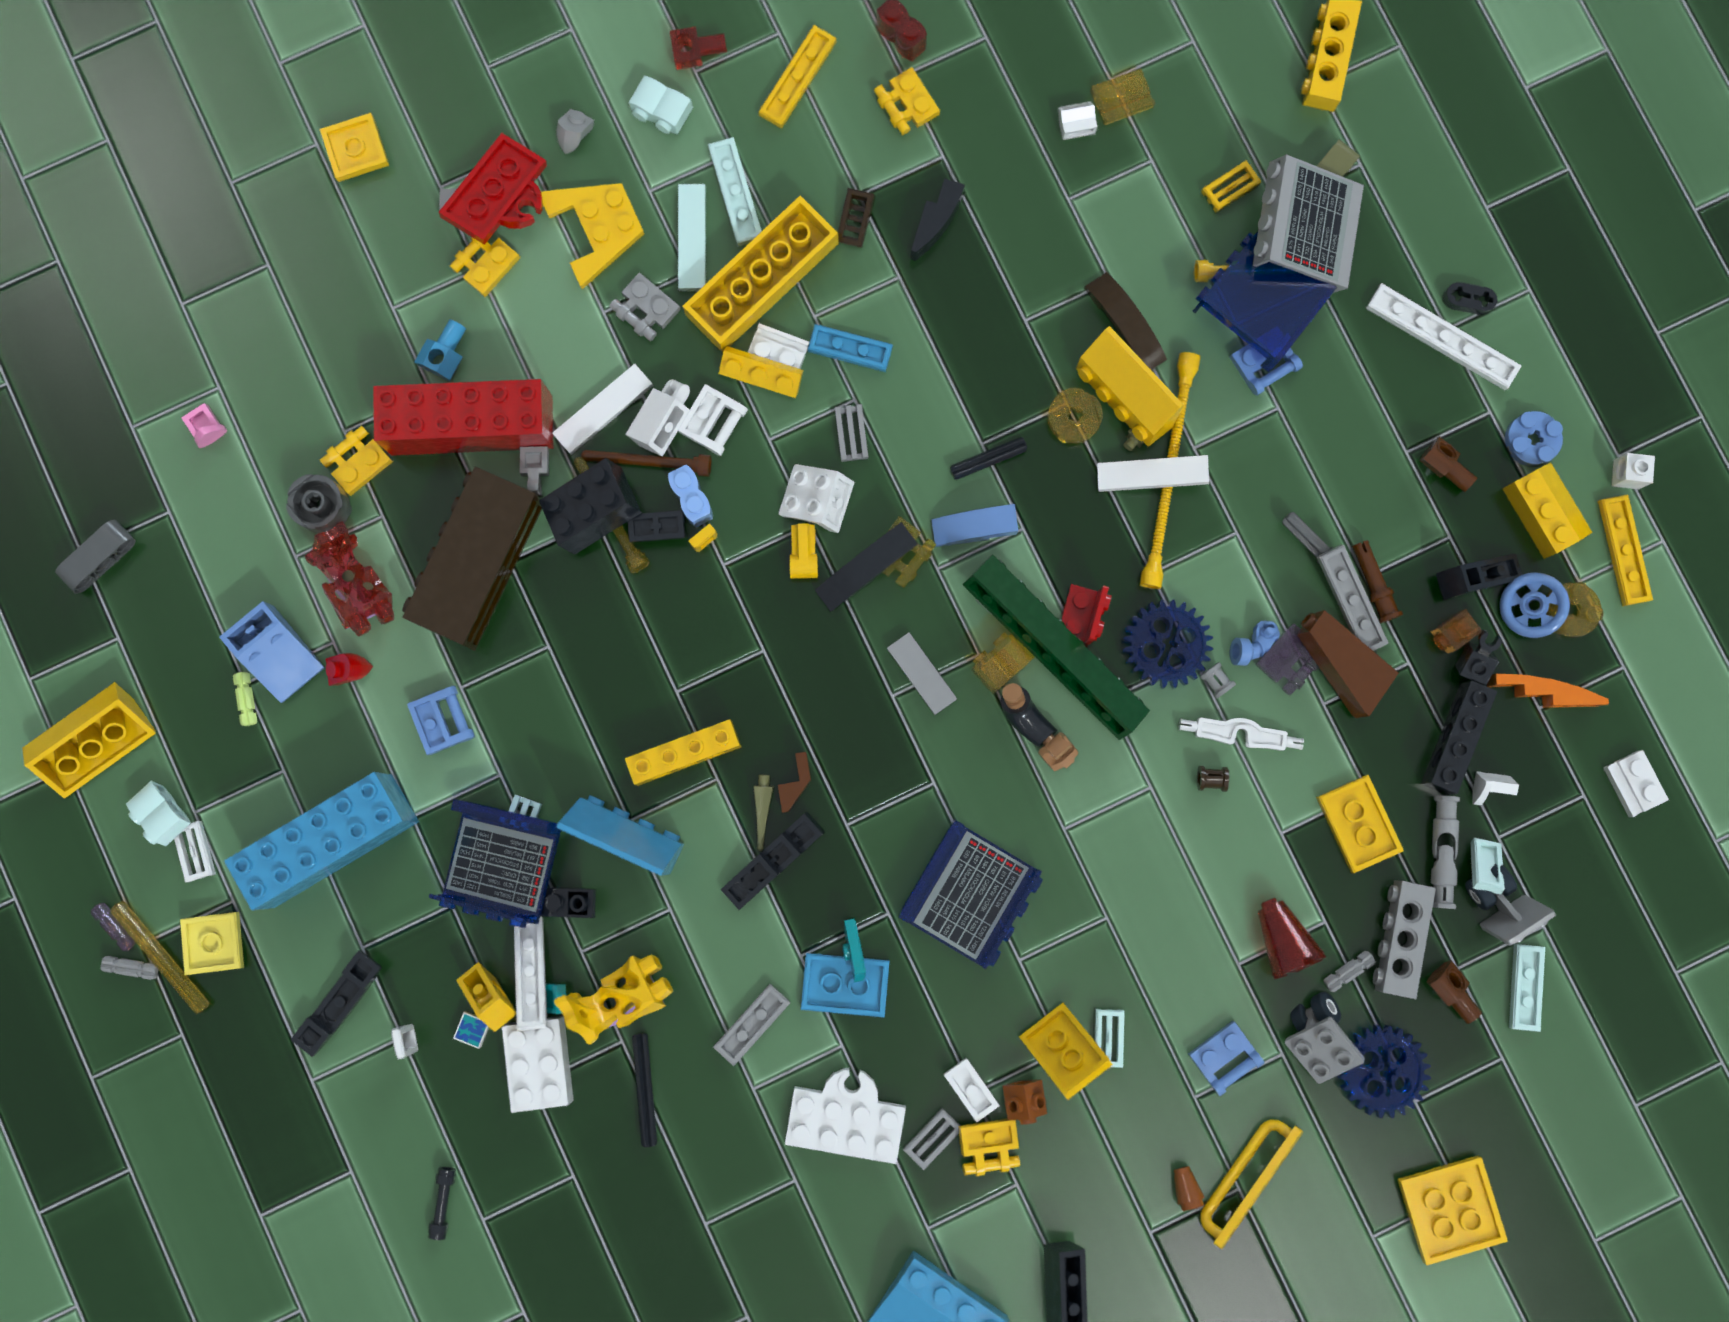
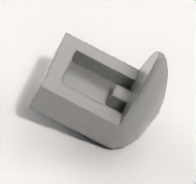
[556,109,594,154]

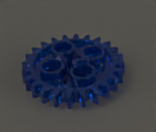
[1122,599,1213,689]
[1337,1024,1431,1118]

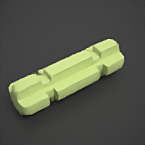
[233,672,257,726]

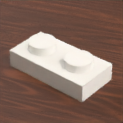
[944,1058,1000,1122]

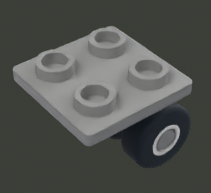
[1465,863,1556,945]
[1285,992,1365,1084]

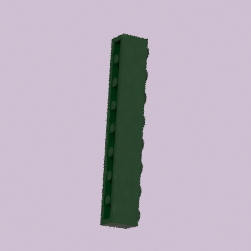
[962,554,1150,740]

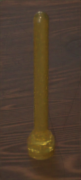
[574,457,650,573]

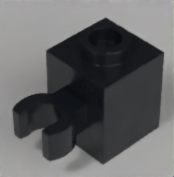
[1455,629,1502,686]

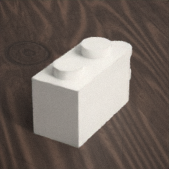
[625,379,690,457]

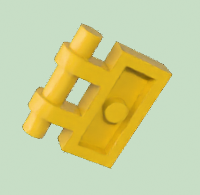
[874,67,940,135]
[449,237,520,297]
[320,425,393,496]
[958,1119,1020,1176]

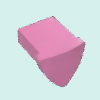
[181,403,227,448]

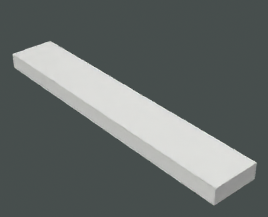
[1366,283,1521,390]

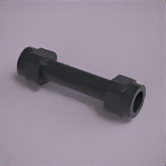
[428,1167,456,1240]

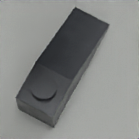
[1436,553,1522,600]

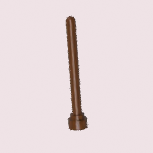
[581,450,712,477]

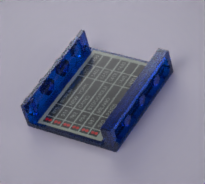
[429,799,561,928]
[898,820,1043,969]

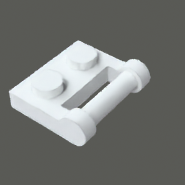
[678,384,748,456]

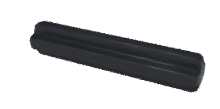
[950,437,1027,480]

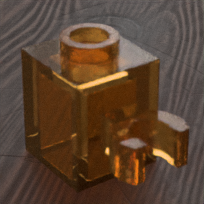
[1431,609,1482,653]

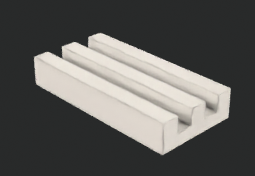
[174,821,216,882]

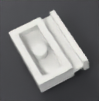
[748,323,809,369]
[1603,750,1669,817]

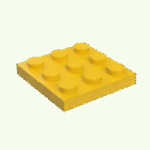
[1397,1155,1508,1265]

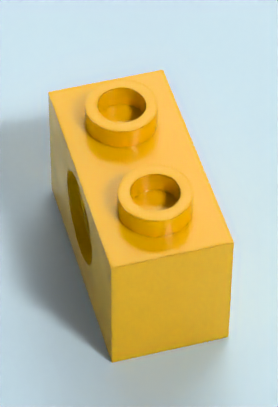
[456,962,516,1032]

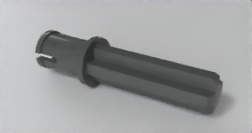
[1282,512,1333,564]

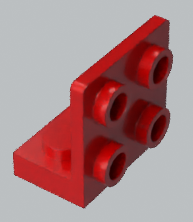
[1061,584,1112,646]

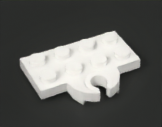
[785,1068,906,1164]

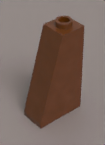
[1297,610,1399,718]

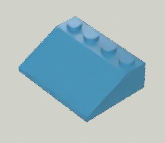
[556,795,684,876]
[867,1251,1010,1322]

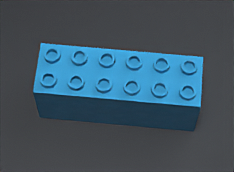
[224,772,419,910]

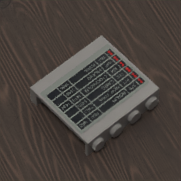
[1253,154,1364,294]

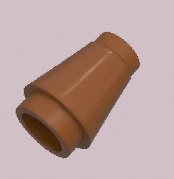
[1173,1166,1205,1211]

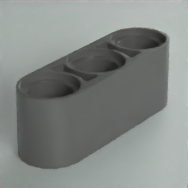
[55,519,136,594]

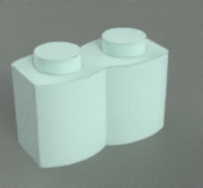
[629,76,693,134]
[126,781,191,846]

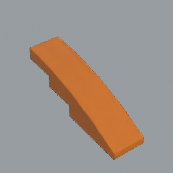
[1487,674,1609,708]

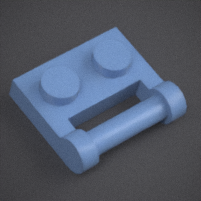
[1229,327,1303,396]
[407,686,475,756]
[1188,1021,1265,1097]

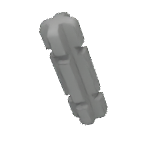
[1323,951,1376,992]
[100,956,159,980]

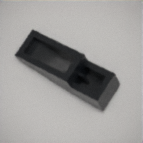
[910,179,965,261]

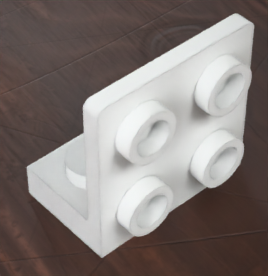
[779,464,855,533]

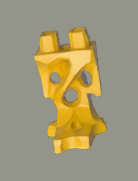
[554,954,674,1045]

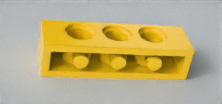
[1301,0,1362,112]
[625,719,741,786]

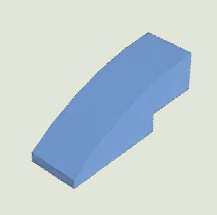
[931,504,1018,547]

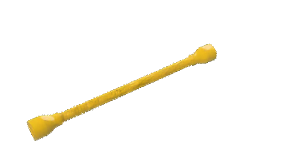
[1140,352,1201,589]

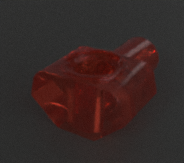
[670,26,727,70]

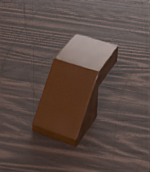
[778,752,811,813]

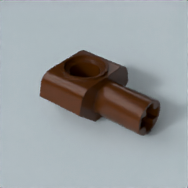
[1419,436,1478,492]
[1426,960,1482,1024]

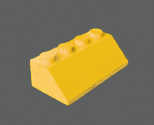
[1076,326,1184,447]
[22,682,156,799]

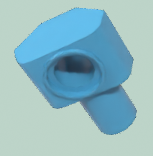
[414,319,466,381]

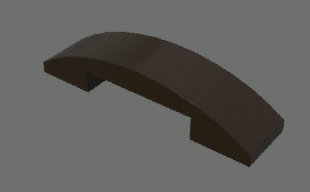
[1084,272,1167,370]

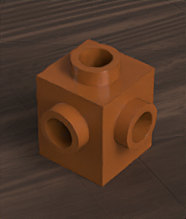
[1003,1079,1047,1124]

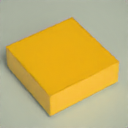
[689,523,718,552]

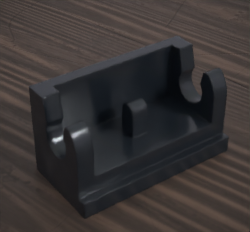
[628,510,686,543]

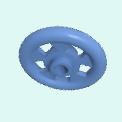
[1500,573,1570,638]

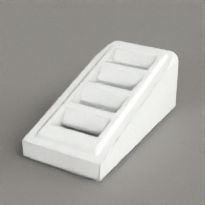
[391,1024,419,1059]

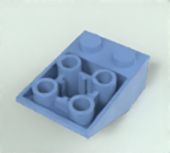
[219,601,325,703]

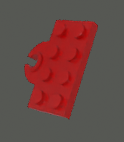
[439,133,547,245]

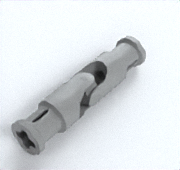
[1431,796,1460,909]

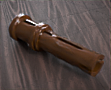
[1352,540,1403,624]

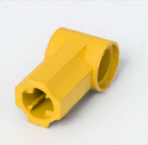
[790,523,818,579]

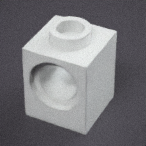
[1612,453,1655,489]

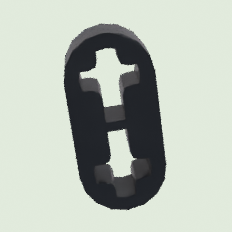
[1443,282,1497,315]

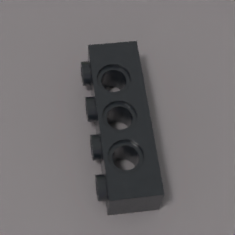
[1421,680,1497,795]

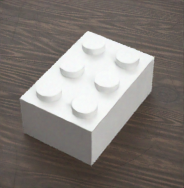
[502,1016,574,1113]

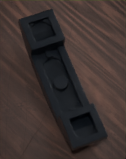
[290,950,382,1057]

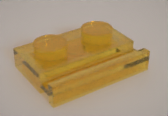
[1090,69,1155,125]

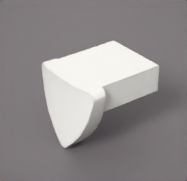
[1472,771,1519,805]

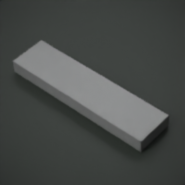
[1317,545,1389,651]

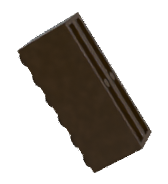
[402,466,542,651]

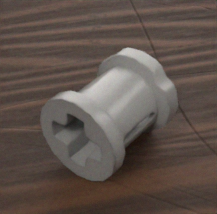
[1200,662,1236,699]

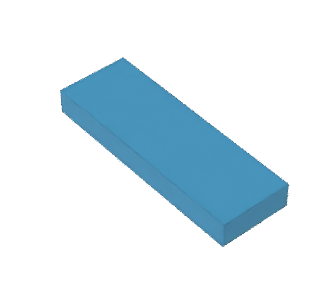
[808,324,893,372]

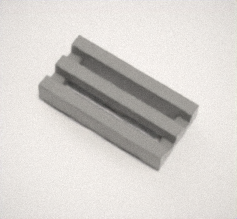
[835,404,868,462]
[903,1108,961,1170]

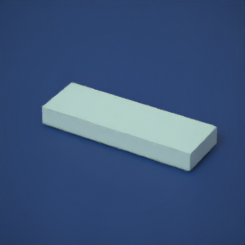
[1509,944,1545,1032]

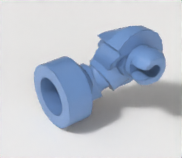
[1230,621,1280,666]

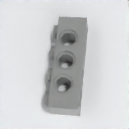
[1373,880,1436,999]

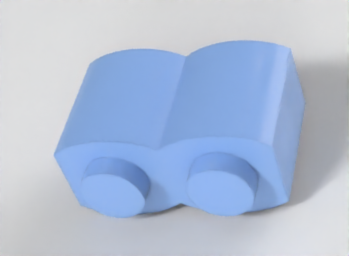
[668,465,713,528]

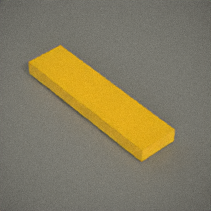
[759,25,837,129]
[1598,494,1653,606]

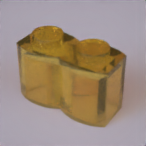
[972,633,1035,695]

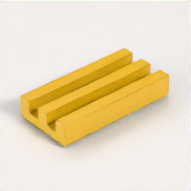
[1201,160,1262,213]

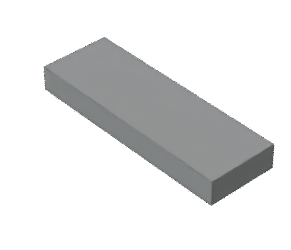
[887,632,957,715]
[713,983,791,1066]

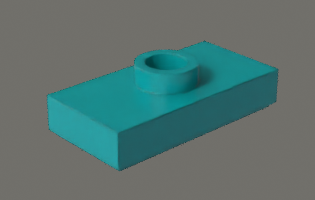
[842,919,866,982]

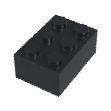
[539,458,642,555]

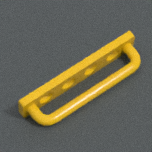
[1200,1119,1303,1249]

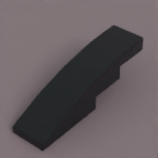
[815,522,918,612]
[721,812,825,910]

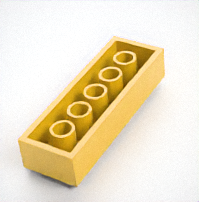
[683,195,838,353]

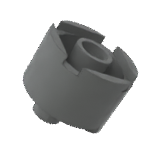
[286,474,352,535]

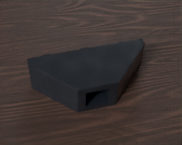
[519,887,596,918]

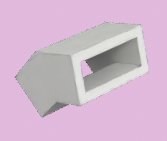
[1058,102,1097,140]

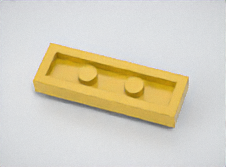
[719,346,804,398]

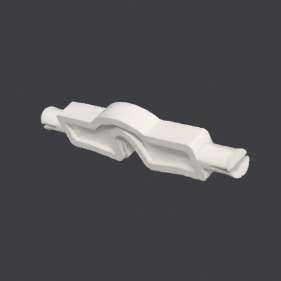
[1178,718,1304,751]

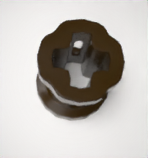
[1197,766,1229,792]

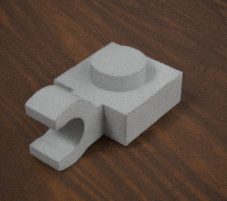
[520,446,549,496]

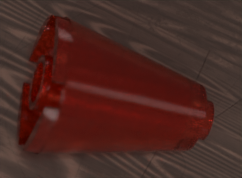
[1258,898,1327,980]

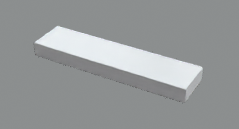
[552,364,653,455]
[1097,455,1209,492]
[514,916,547,1031]

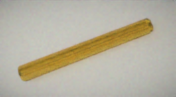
[110,901,210,1014]

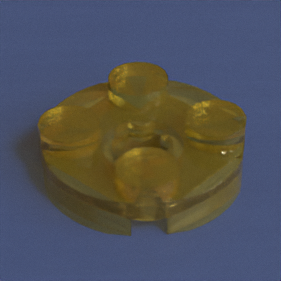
[1047,388,1103,444]
[1546,582,1604,638]

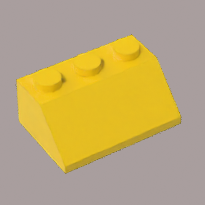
[1503,462,1592,559]

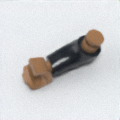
[1000,683,1079,772]

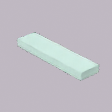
[708,137,762,246]
[678,184,706,291]

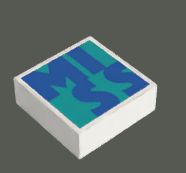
[453,1011,489,1049]

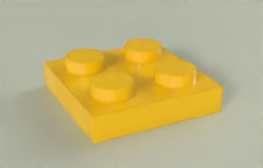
[320,113,390,182]

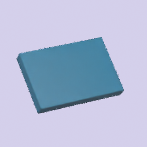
[801,953,889,1017]

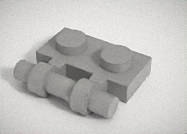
[609,273,681,341]

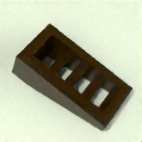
[838,188,876,248]

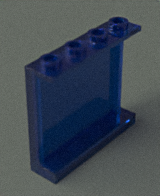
[1193,231,1337,373]

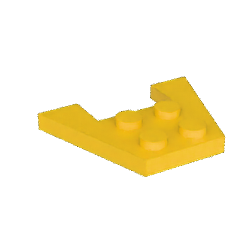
[541,183,644,289]

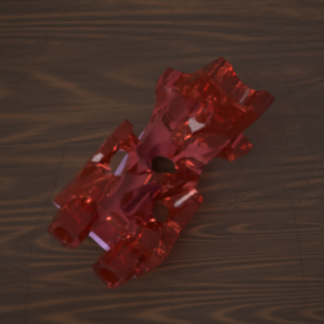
[305,521,394,636]

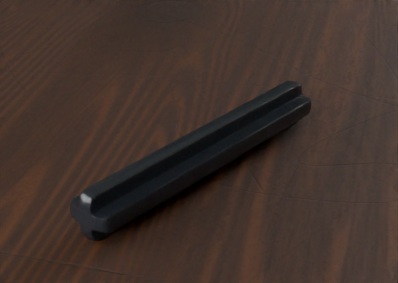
[632,1033,657,1147]

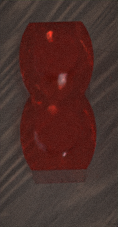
[876,0,927,61]

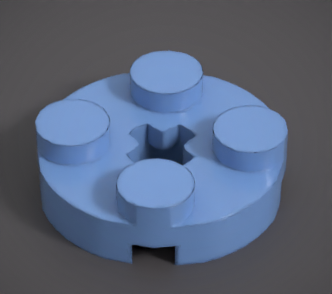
[1505,411,1563,467]

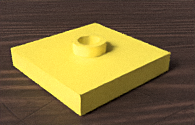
[180,912,244,975]

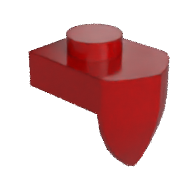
[326,653,373,686]

